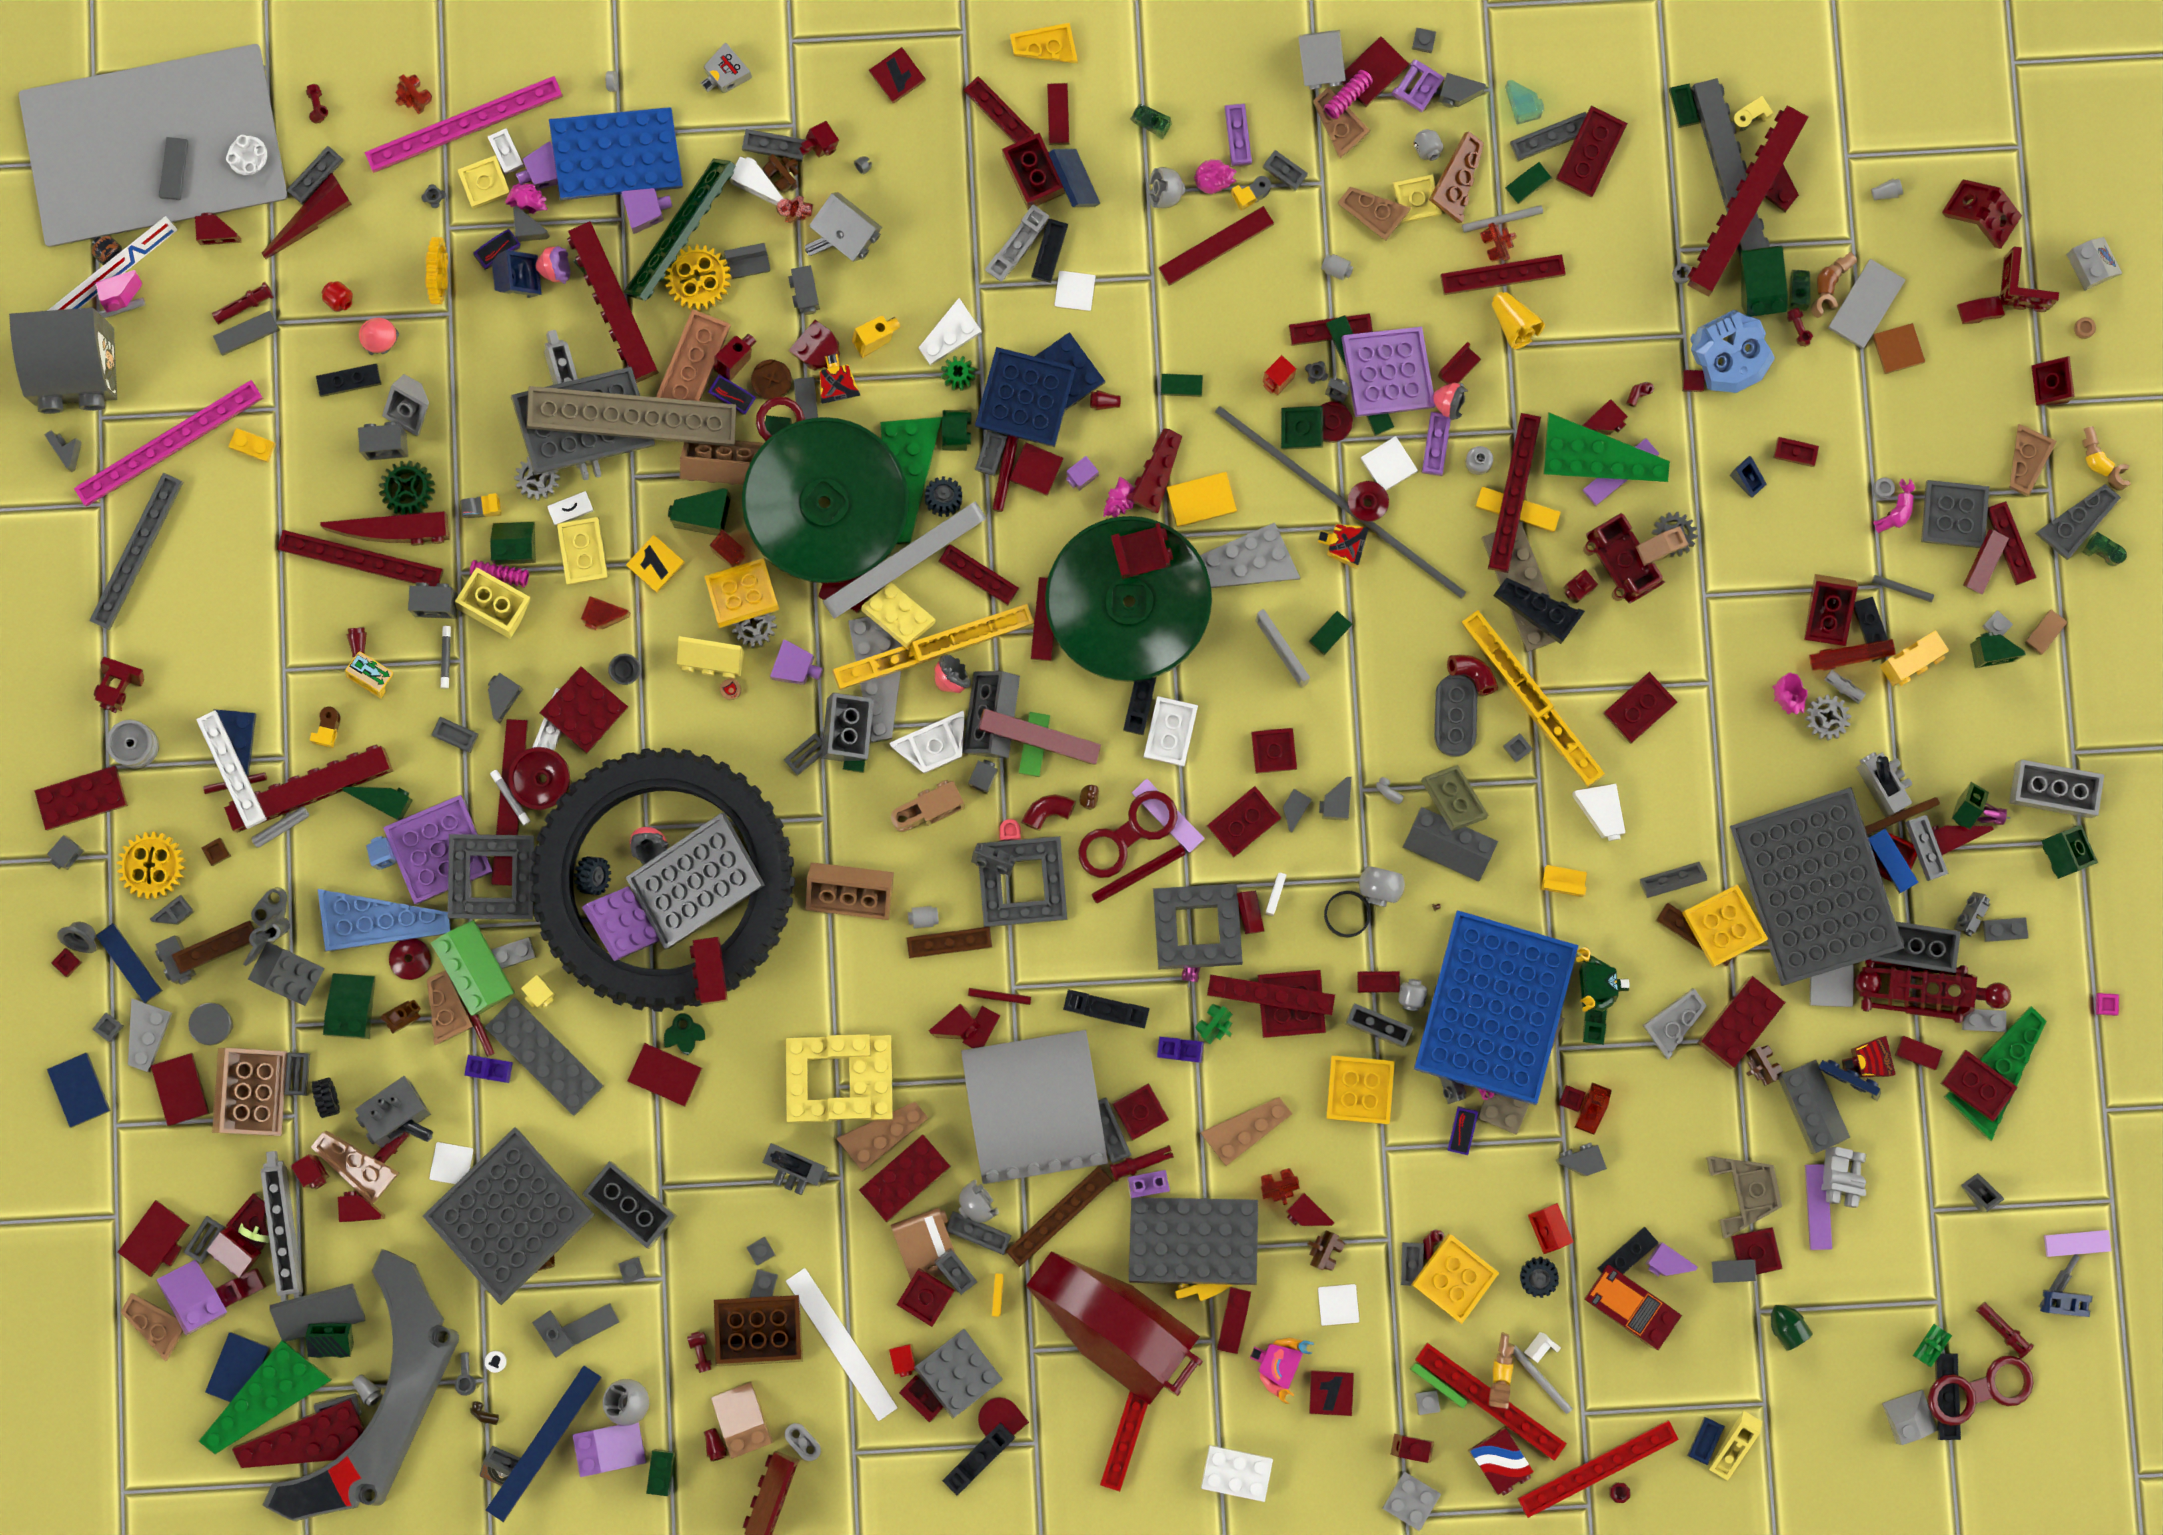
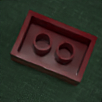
[1002,133,1065,210]

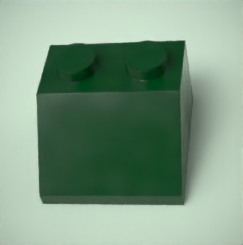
[490,522,536,565]
[1970,632,2026,668]
[2041,825,2098,879]

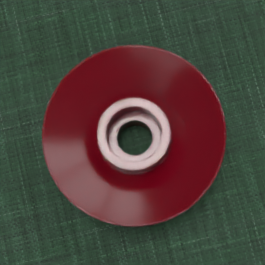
[1348,481,1389,522]
[389,939,431,980]

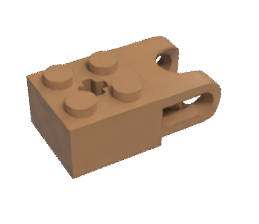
[891,780,965,832]

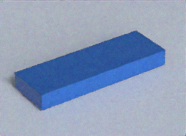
[1868,828,1919,894]

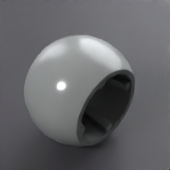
[1359,866,1405,907]
[603,1379,649,1426]

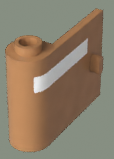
[891,1207,955,1280]

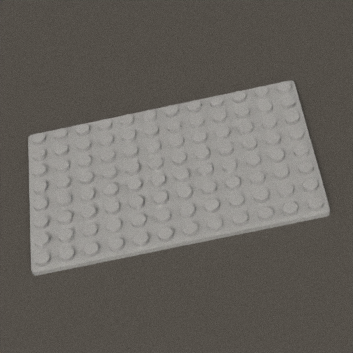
[19,44,288,247]

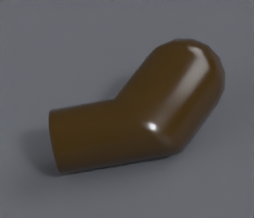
[470,1401,499,1425]

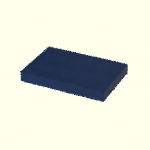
[1048,149,1101,207]
[47,1053,111,1128]
[205,1332,270,1402]

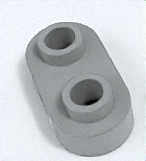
[785,1423,821,1461]

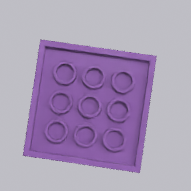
[1341,327,1436,417]
[383,795,493,905]

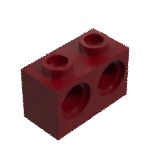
[291,1154,330,1189]

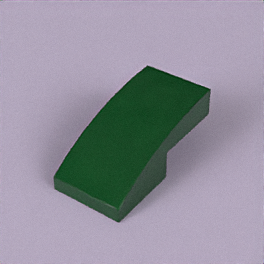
[1505,162,1552,204]
[1583,1009,1607,1045]

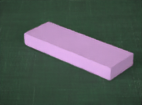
[2044,1230,2111,1257]

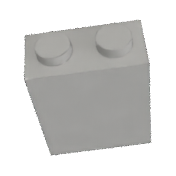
[1299,30,1346,89]

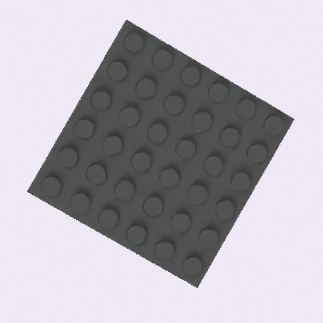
[423,1127,595,1305]

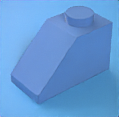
[366,836,397,870]

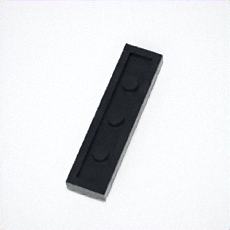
[1935,1353,1961,1440]

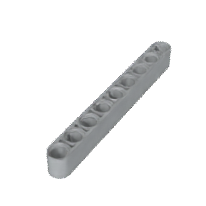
[823,501,987,619]

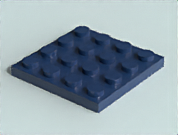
[975,347,1076,447]

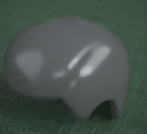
[608,653,641,685]

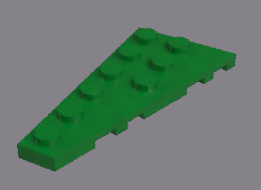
[1543,412,1670,482]
[880,417,942,544]
[1944,1006,2047,1141]
[199,1340,332,1454]

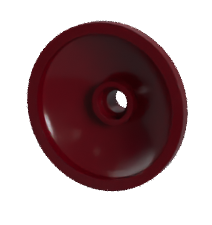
[509,747,570,810]

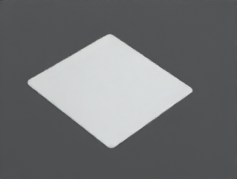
[1055,271,1096,311]
[429,1142,473,1184]
[1318,1284,1359,1326]

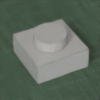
[1982,610,2013,636]
[1415,1390,1440,1415]

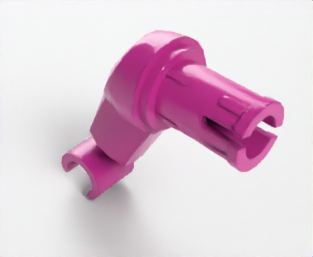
[1873,479,1915,533]

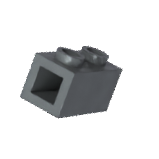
[788,265,820,315]
[155,935,196,985]

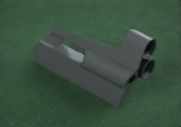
[243,887,290,966]

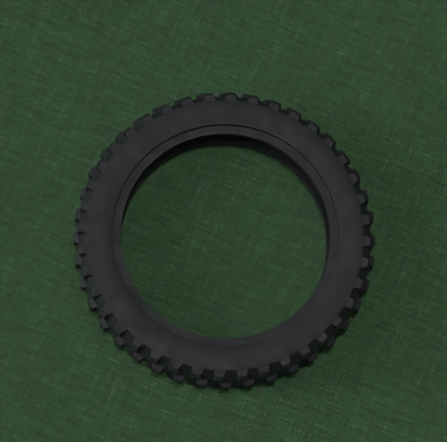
[530,748,795,1012]

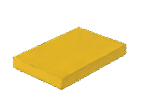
[1166,472,1237,528]

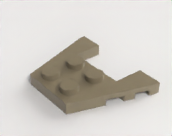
[1706,1156,1782,1239]

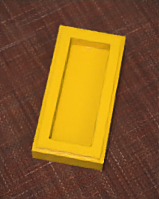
[992,1273,1004,1317]

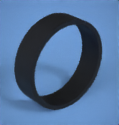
[1324,891,1371,938]

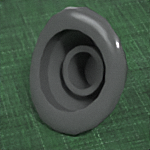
[57,921,96,953]

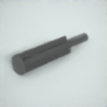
[2039,1254,2080,1308]

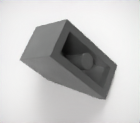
[1438,73,1486,108]
[488,673,523,723]
[1319,777,1351,821]

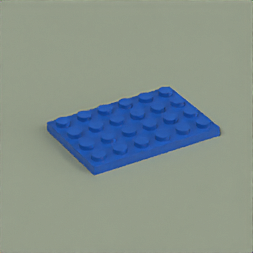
[549,107,683,200]

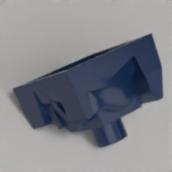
[492,250,542,298]

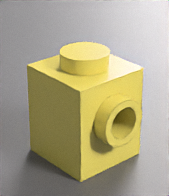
[521,975,556,1008]

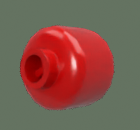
[322,281,353,312]

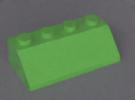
[431,920,515,1016]

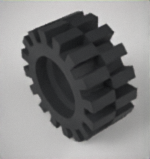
[312,1077,340,1118]

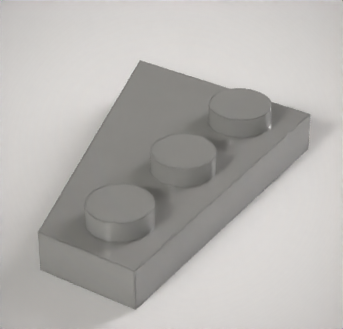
[128,998,172,1072]

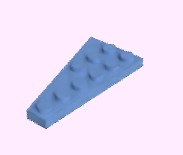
[318,889,451,951]

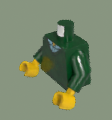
[1576,947,1629,1013]

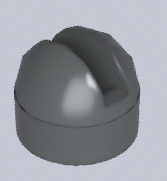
[854,156,872,175]

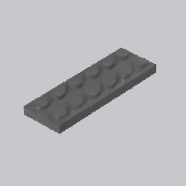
[485,997,604,1116]

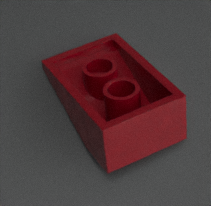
[1804,574,1858,646]

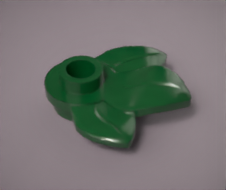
[664,1013,705,1055]

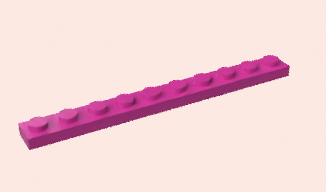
[365,76,563,173]
[74,380,264,507]

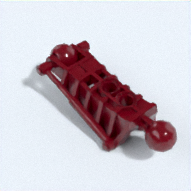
[1855,959,2012,1023]

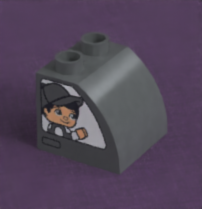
[9,307,117,414]

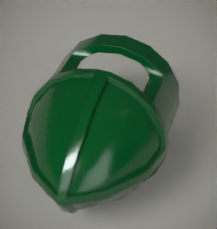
[1771,1305,1813,1351]

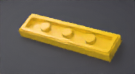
[1475,487,1561,533]

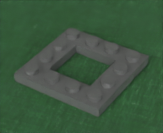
[448,834,534,920]
[977,836,1068,927]
[1153,884,1243,970]

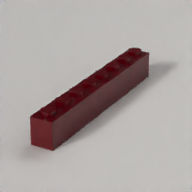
[567,221,659,383]
[224,745,393,833]

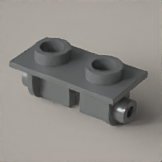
[971,844,1016,876]
[1954,892,1990,937]
[1439,1077,1466,1104]

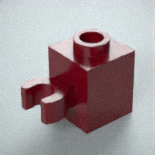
[799,121,840,158]
[1563,569,1598,603]

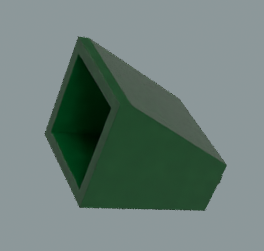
[668,488,731,537]

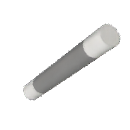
[490,769,531,826]

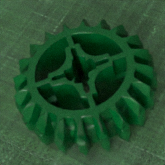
[379,460,435,515]

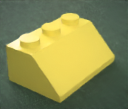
[455,567,531,639]
[677,636,744,679]

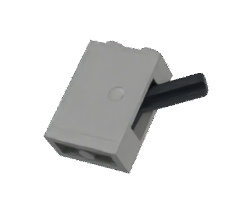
[1856,752,1912,818]

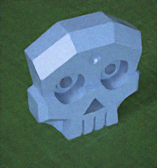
[1690,310,1775,393]

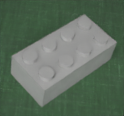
[2009,760,2104,818]

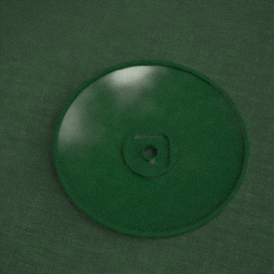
[742,417,909,583]
[1045,516,1212,682]

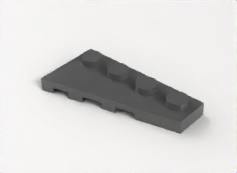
[2035,484,2121,560]

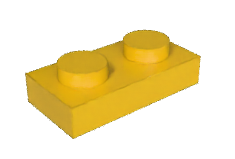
[228,428,276,463]

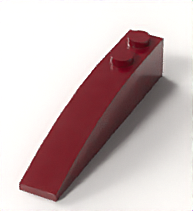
[320,511,450,546]

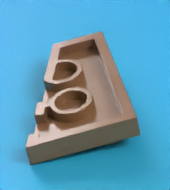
[1313,87,1370,159]
[427,970,474,1045]
[121,1293,183,1361]

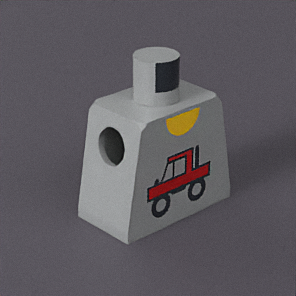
[700,43,752,93]

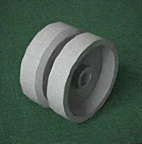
[106,720,159,769]

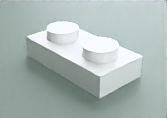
[488,129,524,175]

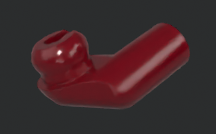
[1626,382,1654,407]
[1423,1229,1444,1259]

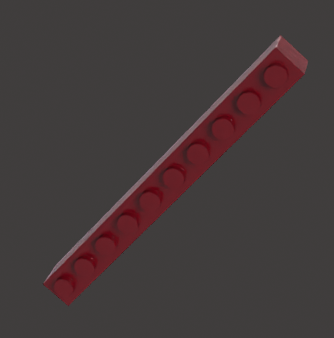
[1687,105,1809,297]

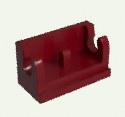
[899,1375,944,1423]

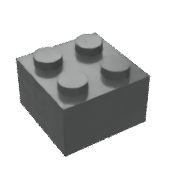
[358,422,408,461]
[408,582,458,619]

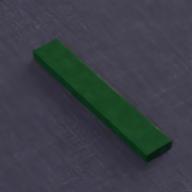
[1326,315,1394,436]

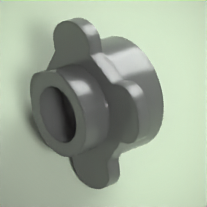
[421,184,446,208]
[1305,361,1328,384]

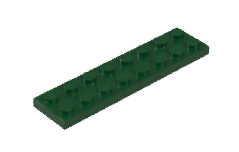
[624,158,736,301]

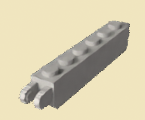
[544,330,601,481]
[261,1151,303,1302]

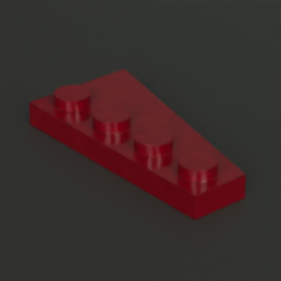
[1126,428,1182,513]

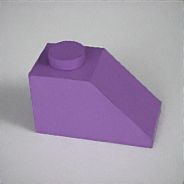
[1645,1242,1698,1277]

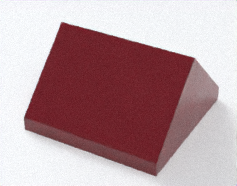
[2031,356,2075,406]

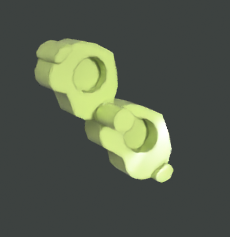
[238,1223,270,1243]

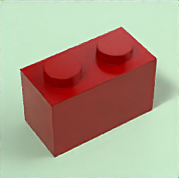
[1263,355,1297,396]

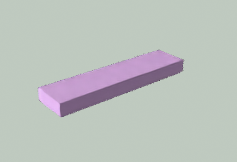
[1132,779,1205,853]

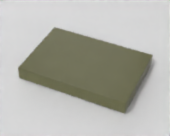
[1421,765,1489,831]

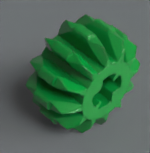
[941,356,976,391]

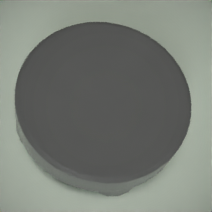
[189,1003,233,1046]

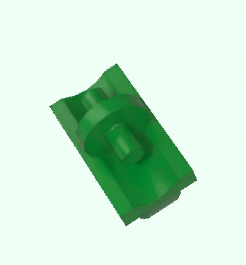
[1195,1004,1233,1044]
[1912,1324,1952,1368]

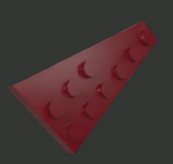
[232,1398,365,1468]

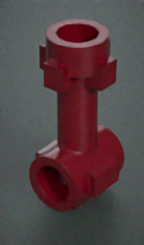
[306,84,328,124]
[1787,308,1813,347]
[687,1331,712,1373]

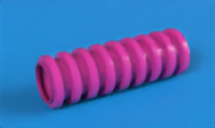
[1324,70,1373,119]
[470,560,529,588]

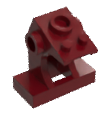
[94,657,144,713]

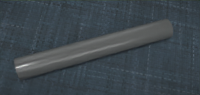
[1872,575,1934,602]

